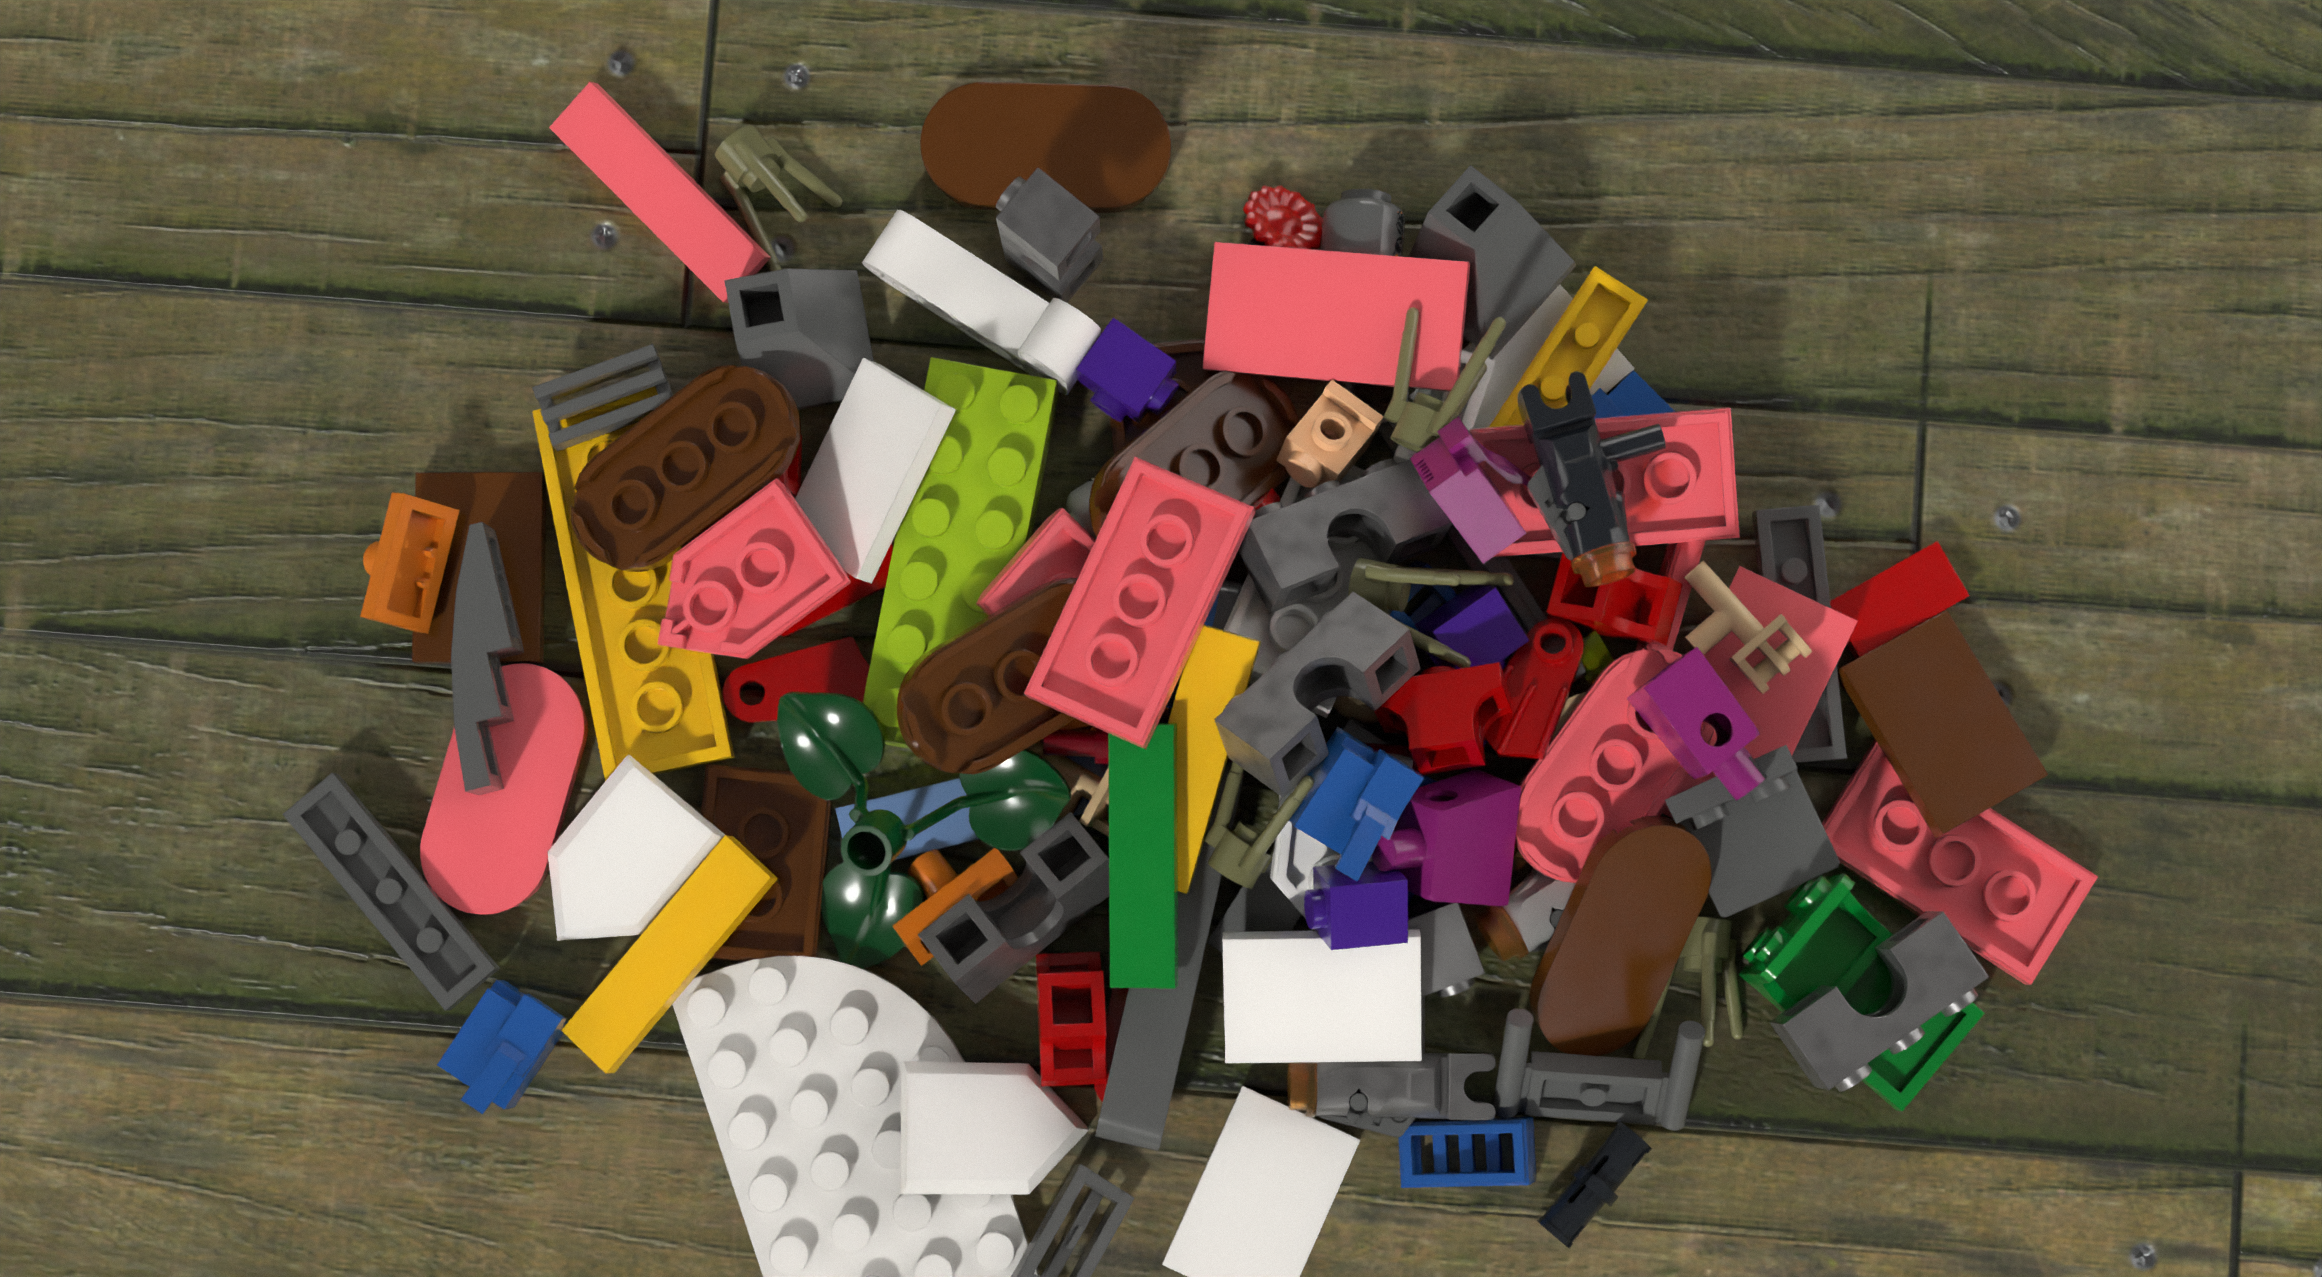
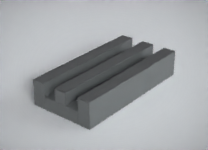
[532,344,673,451]
[1011,1164,1135,1277]

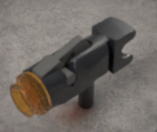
[1518,371,1666,587]

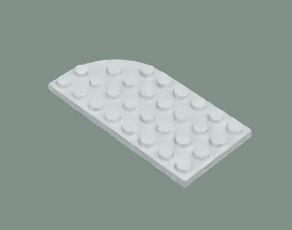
[672,956,1040,1277]

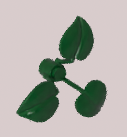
[777,692,1071,969]

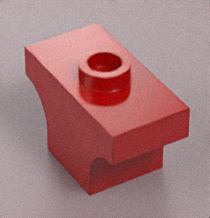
[1546,552,1683,646]
[1374,662,1512,775]
[1035,952,1107,1087]

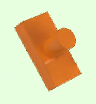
[360,492,460,634]
[892,848,1018,966]

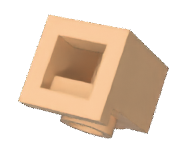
[1276,380,1384,488]

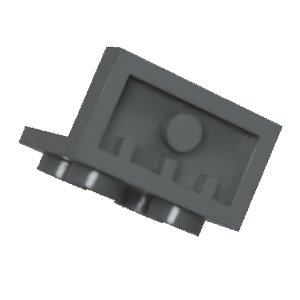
[1665,745,1840,917]

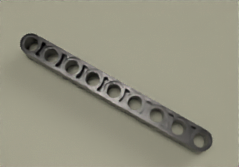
[1095,579,1251,1151]

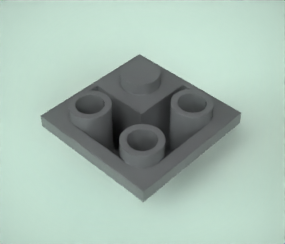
[1409,165,1576,360]
[724,268,874,410]

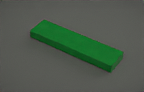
[1108,723,1178,989]

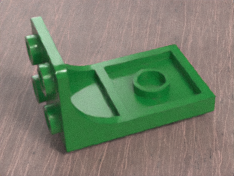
[1738,874,1985,1112]

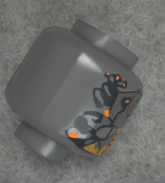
[1321,189,1405,257]

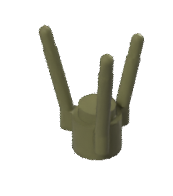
[715,125,843,272]
[1384,307,1506,453]
[1347,558,1514,668]
[1204,762,1314,889]
[1633,917,1744,1059]

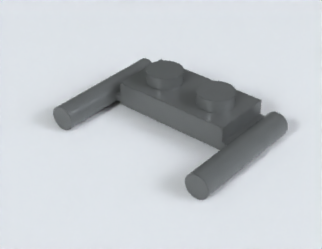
[1493,1009,1705,1131]

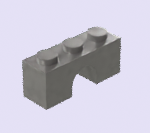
[996,168,1103,303]
[1238,459,1452,614]
[1214,592,1421,798]
[918,812,1109,1004]
[1769,911,1989,1092]

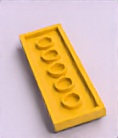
[532,386,735,781]

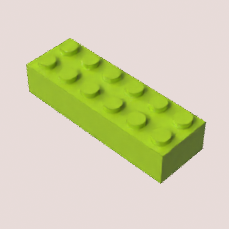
[863,357,1059,749]

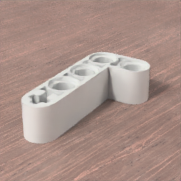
[862,210,1101,395]

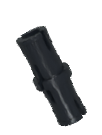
[1537,1121,1652,1249]

